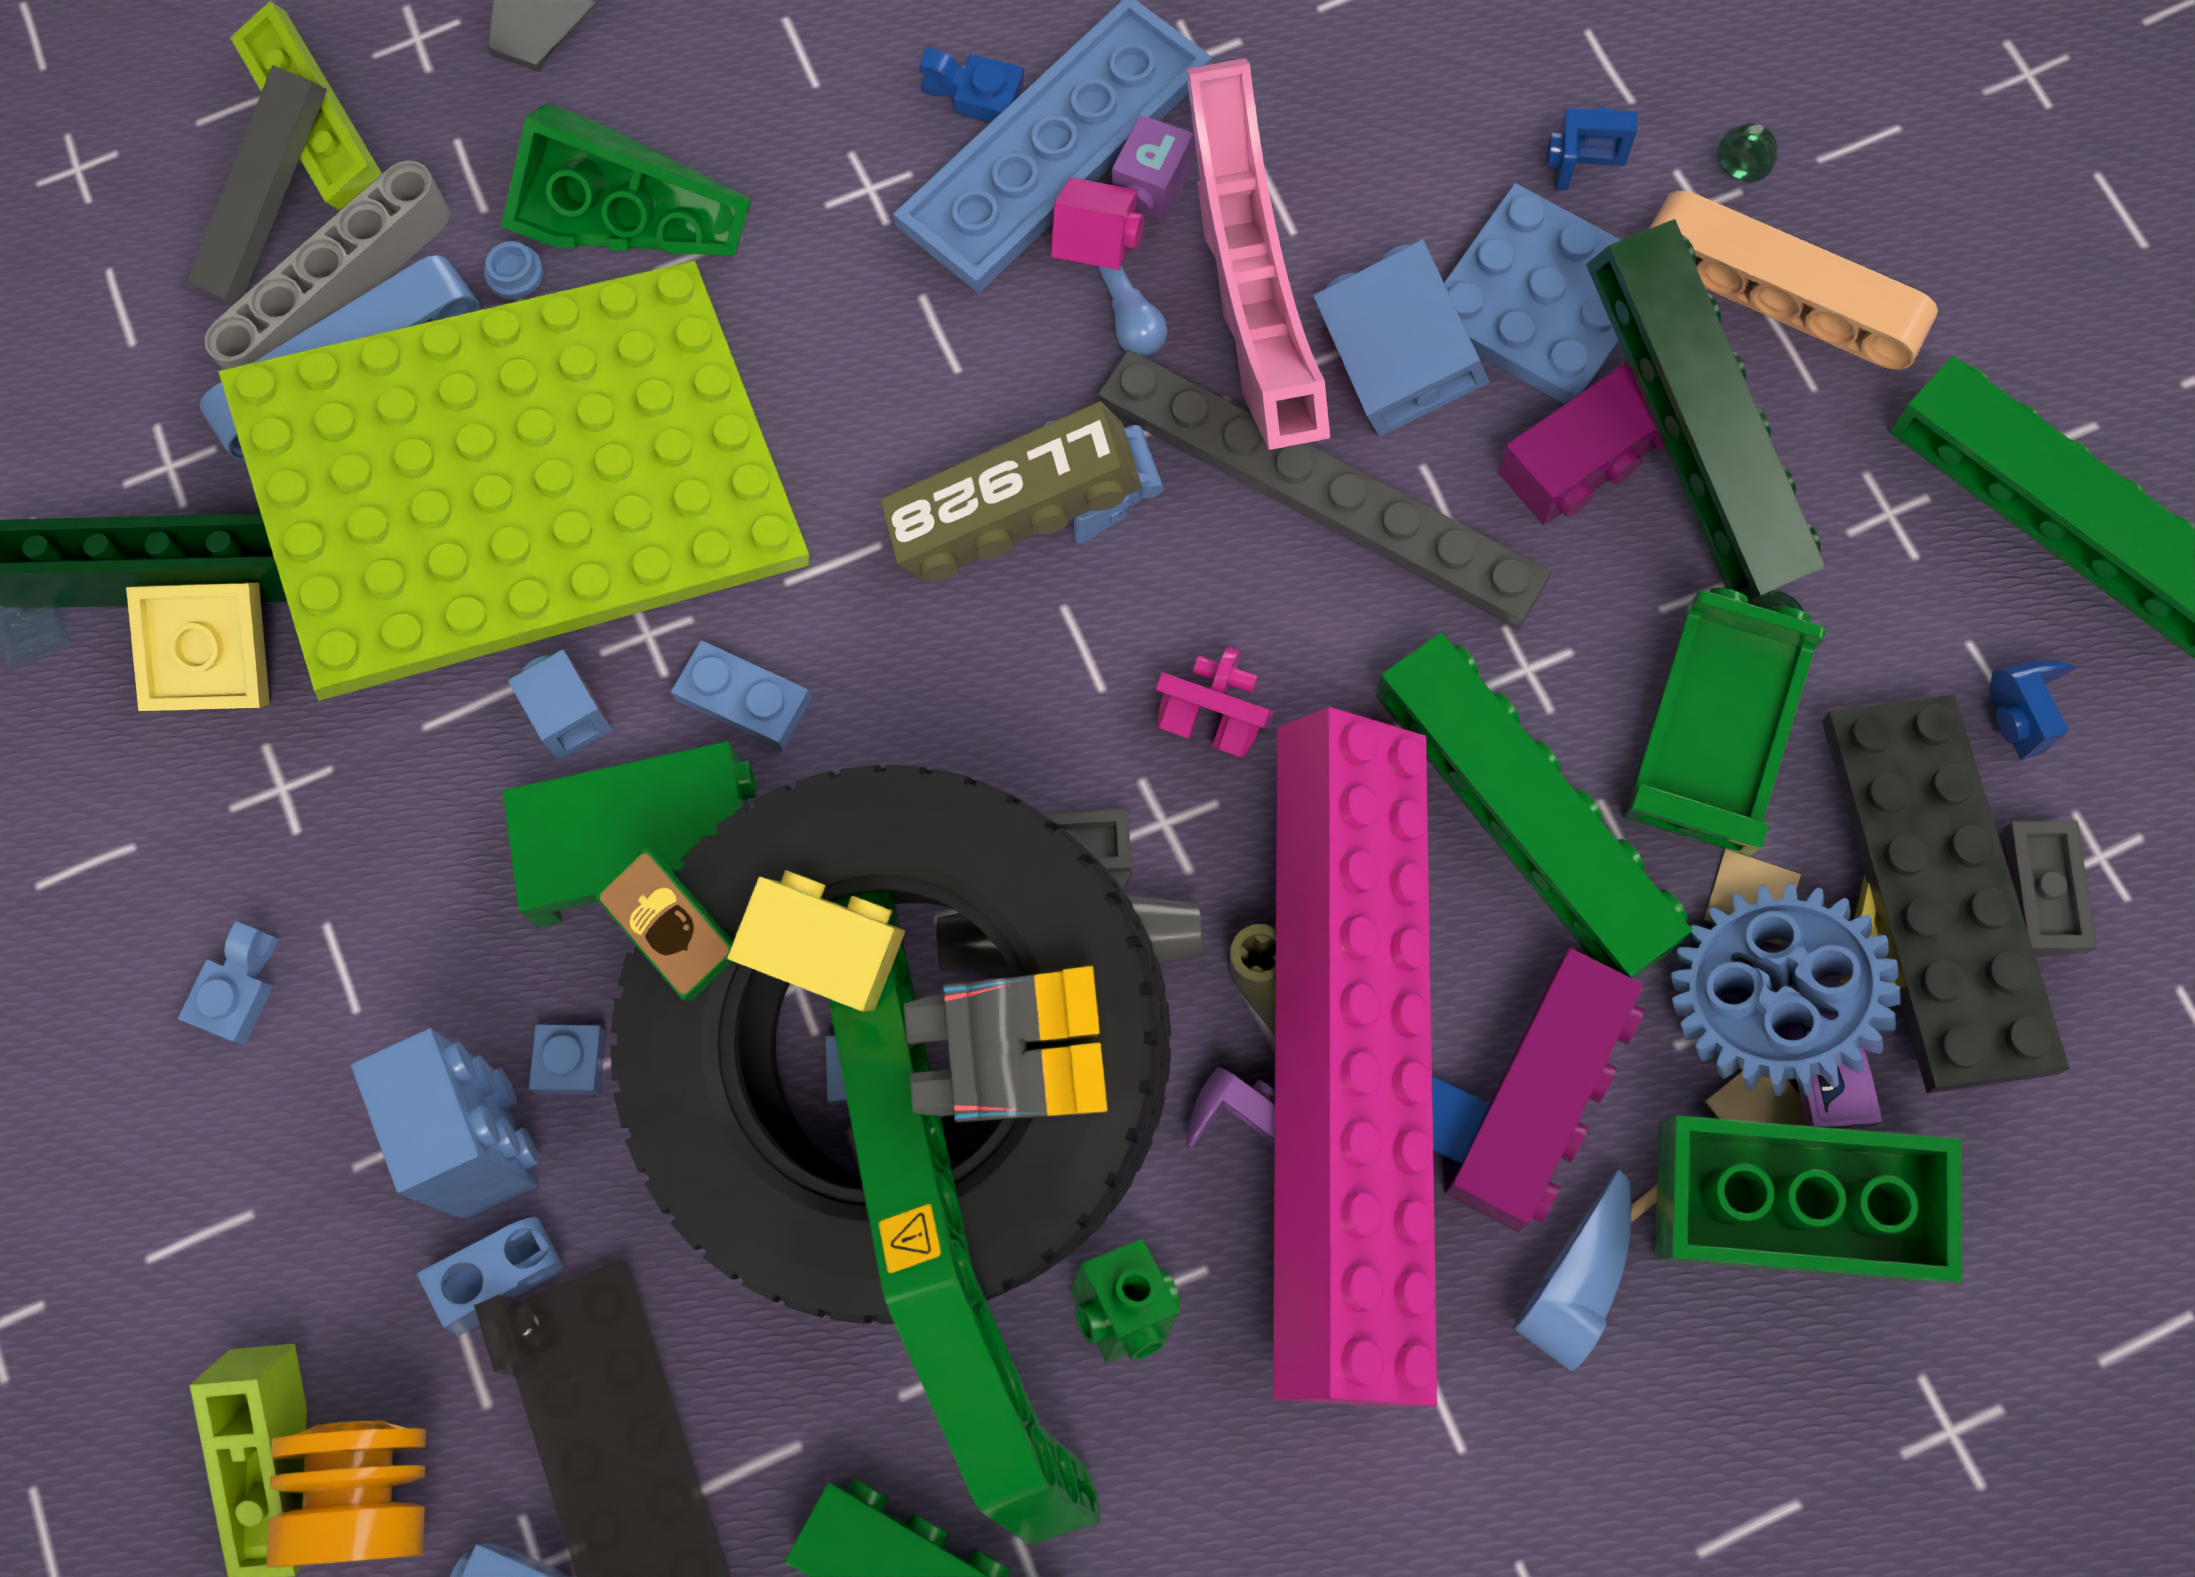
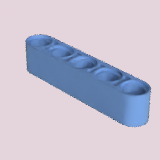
[199,255,480,461]

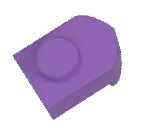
[1186,1067,1275,1148]

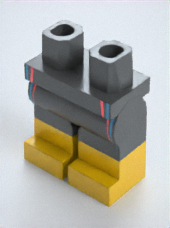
[904,966,1107,1123]

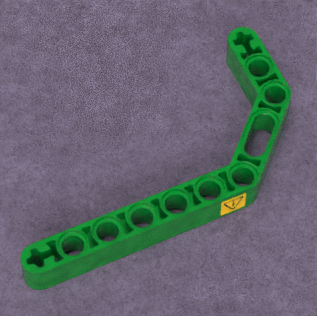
[828,892,1101,1545]

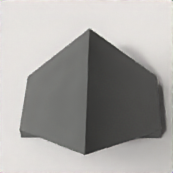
[488,0,597,72]

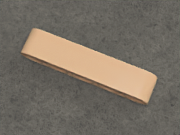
[1649,191,1938,370]

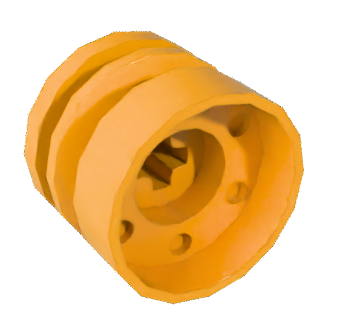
[266,1421,426,1568]

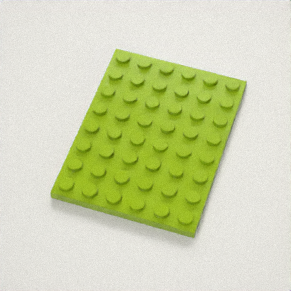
[218,260,809,701]

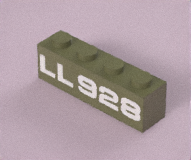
[880,401,1143,582]

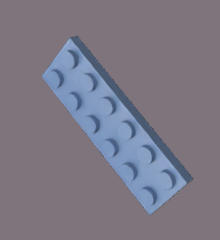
[893,0,1212,294]

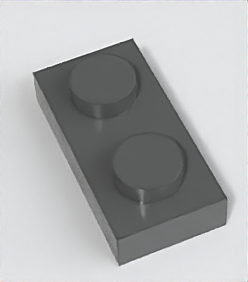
[2002,821,2097,955]

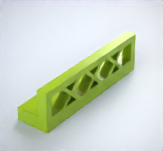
[230,1,382,210]

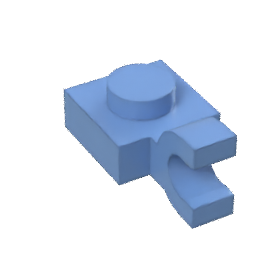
[177,921,279,1045]

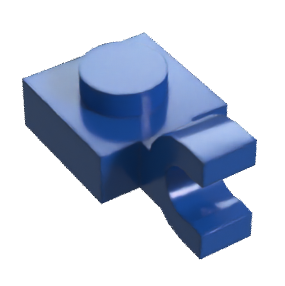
[919,47,1024,123]

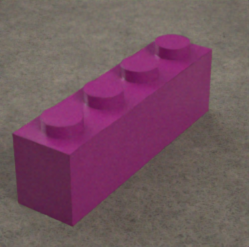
[1498,361,1666,526]
[1445,948,1645,1233]

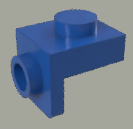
[1546,107,1637,190]

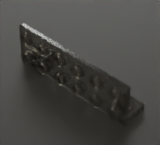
[474,1261,731,1577]

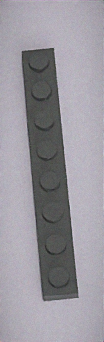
[1098,350,1552,630]

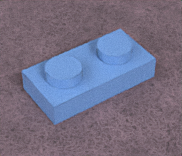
[671,640,813,751]

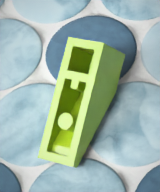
[190,1344,307,1577]

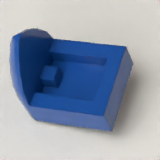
[1990,660,2076,760]

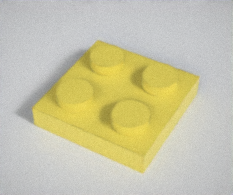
[126,582,270,711]

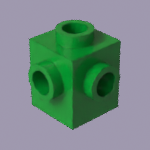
[1070,1239,1180,1363]

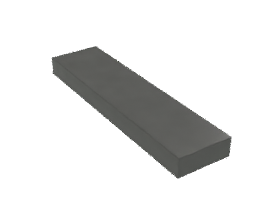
[186,65,327,303]

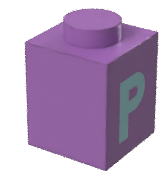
[1112,114,1193,222]

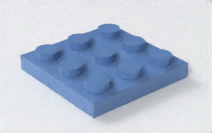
[1444,183,1620,404]

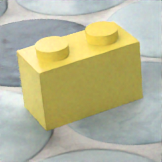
[727,870,905,1011]

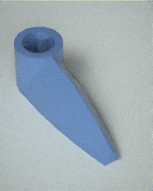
[1512,1170,1631,1372]

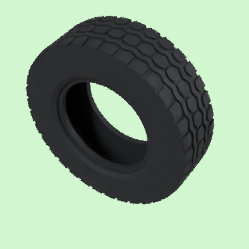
[610,764,1171,1324]

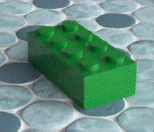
[1655,1115,1962,1284]

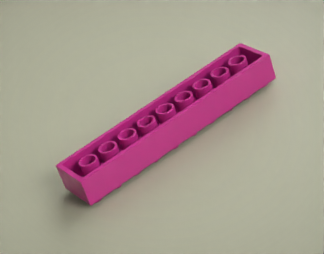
[1273,707,1437,1407]

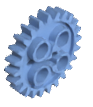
[1671,883,1901,1096]

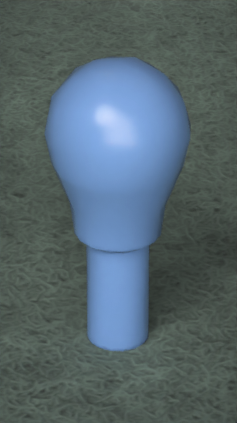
[1099,265,1169,357]

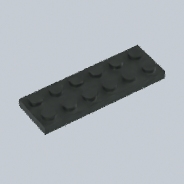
[1822,694,2070,1093]

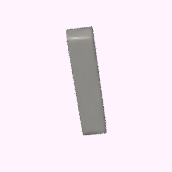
[204,161,450,370]

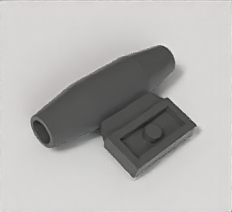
[936,809,1202,978]

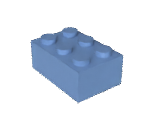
[350,1028,540,1221]

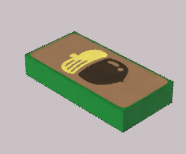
[595,848,733,1001]

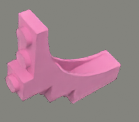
[1186,58,1330,450]

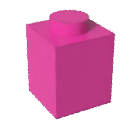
[1051,178,1144,270]

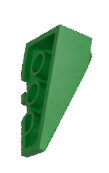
[501,103,752,256]

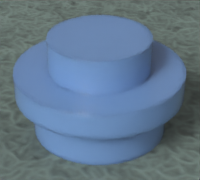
[484,241,544,299]

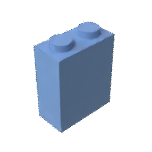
[1313,239,1490,437]

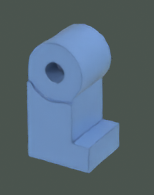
[416,1217,563,1337]

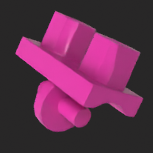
[1156,646,1275,758]

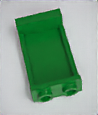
[1623,588,1827,857]
[502,741,757,928]

